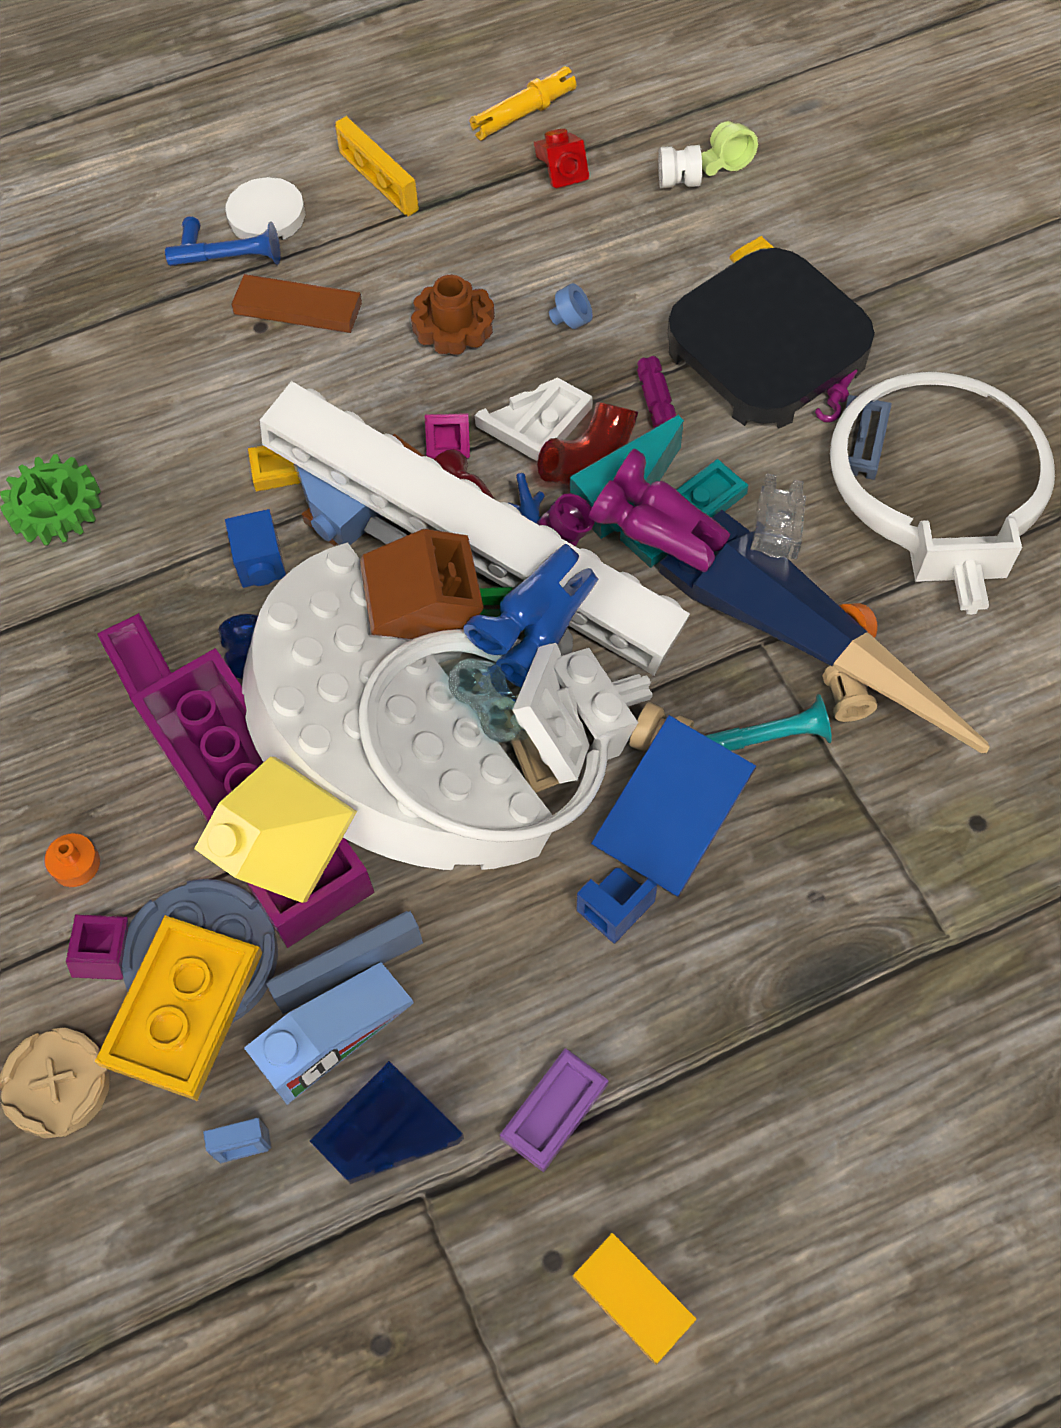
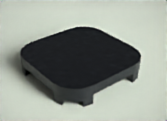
[667,248,875,429]

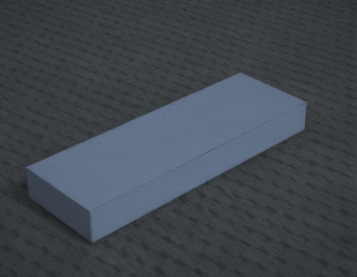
[266,911,423,1014]

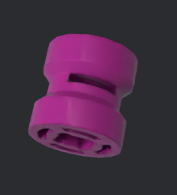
[536,493,595,546]

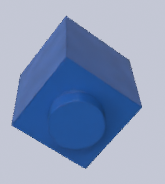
[225,509,286,588]

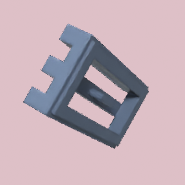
[831,395,892,480]

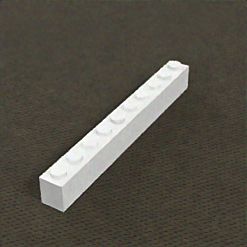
[260,381,690,676]

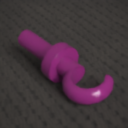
[815,369,857,422]

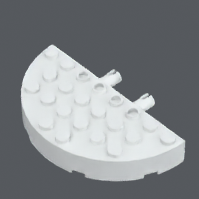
[242,542,552,870]

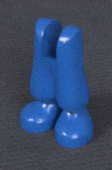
[463,544,599,688]

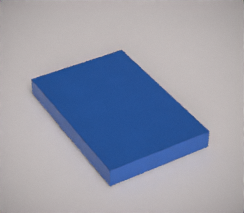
[591,715,756,897]

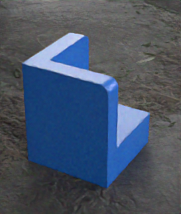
[577,868,657,944]

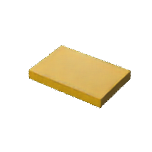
[95,915,263,1101]

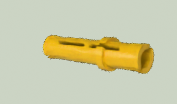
[470,66,577,141]

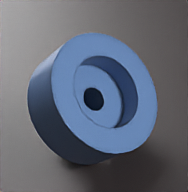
[549,283,593,329]

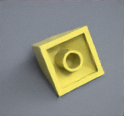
[194,757,357,903]

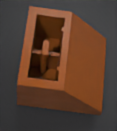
[360,529,484,639]

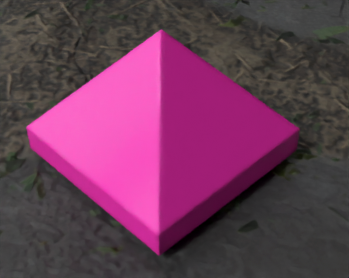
[425,413,470,459]

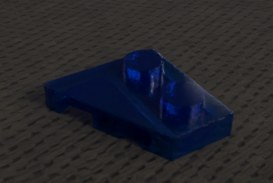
[310,1061,464,1184]

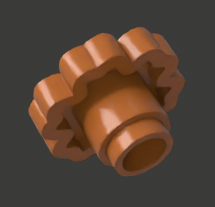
[411,275,495,355]

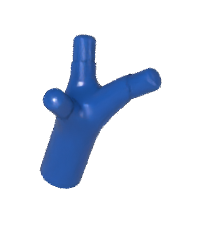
[509,473,545,523]

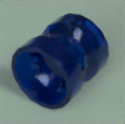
[218,614,258,679]

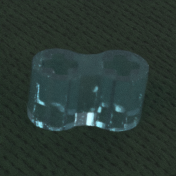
[448,659,529,742]

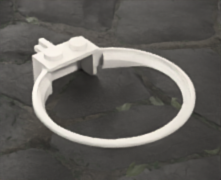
[830,372,1055,615]
[359,629,653,842]

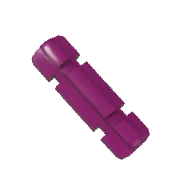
[637,356,677,428]

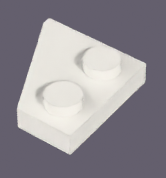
[475,378,593,464]
[513,643,589,783]

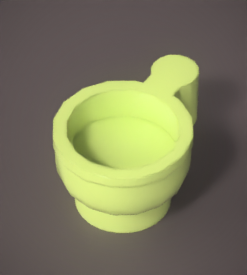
[701,121,758,176]

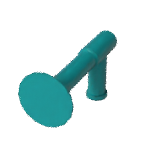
[704,694,832,751]

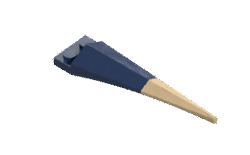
[659,510,990,753]

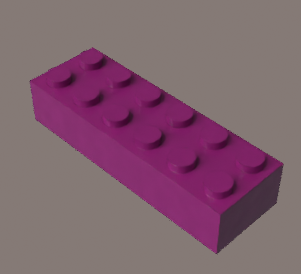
[129,648,375,948]

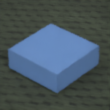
[203,1118,271,1163]

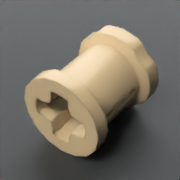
[822,666,877,722]

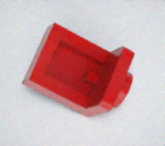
[534,129,589,188]

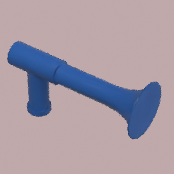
[165,217,281,266]

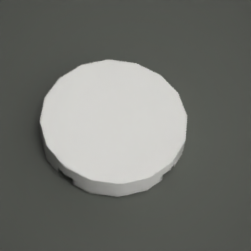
[225,177,306,240]

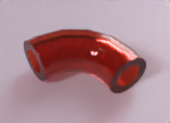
[537,402,638,484]

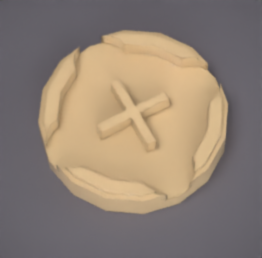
[0,1028,110,1138]

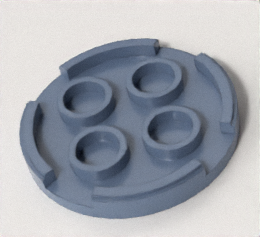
[122,879,278,1024]

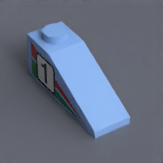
[244,962,414,1105]

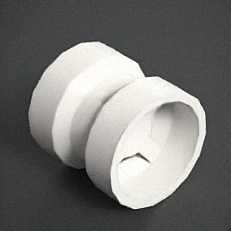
[658,145,702,188]

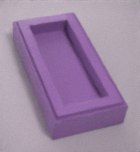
[500,1048,609,1173]

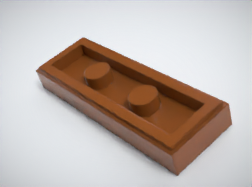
[231,274,362,333]

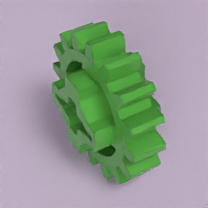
[0,454,101,545]

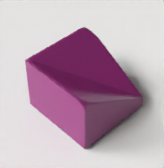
[66,914,128,980]

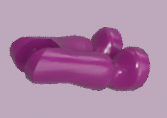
[588,448,730,572]

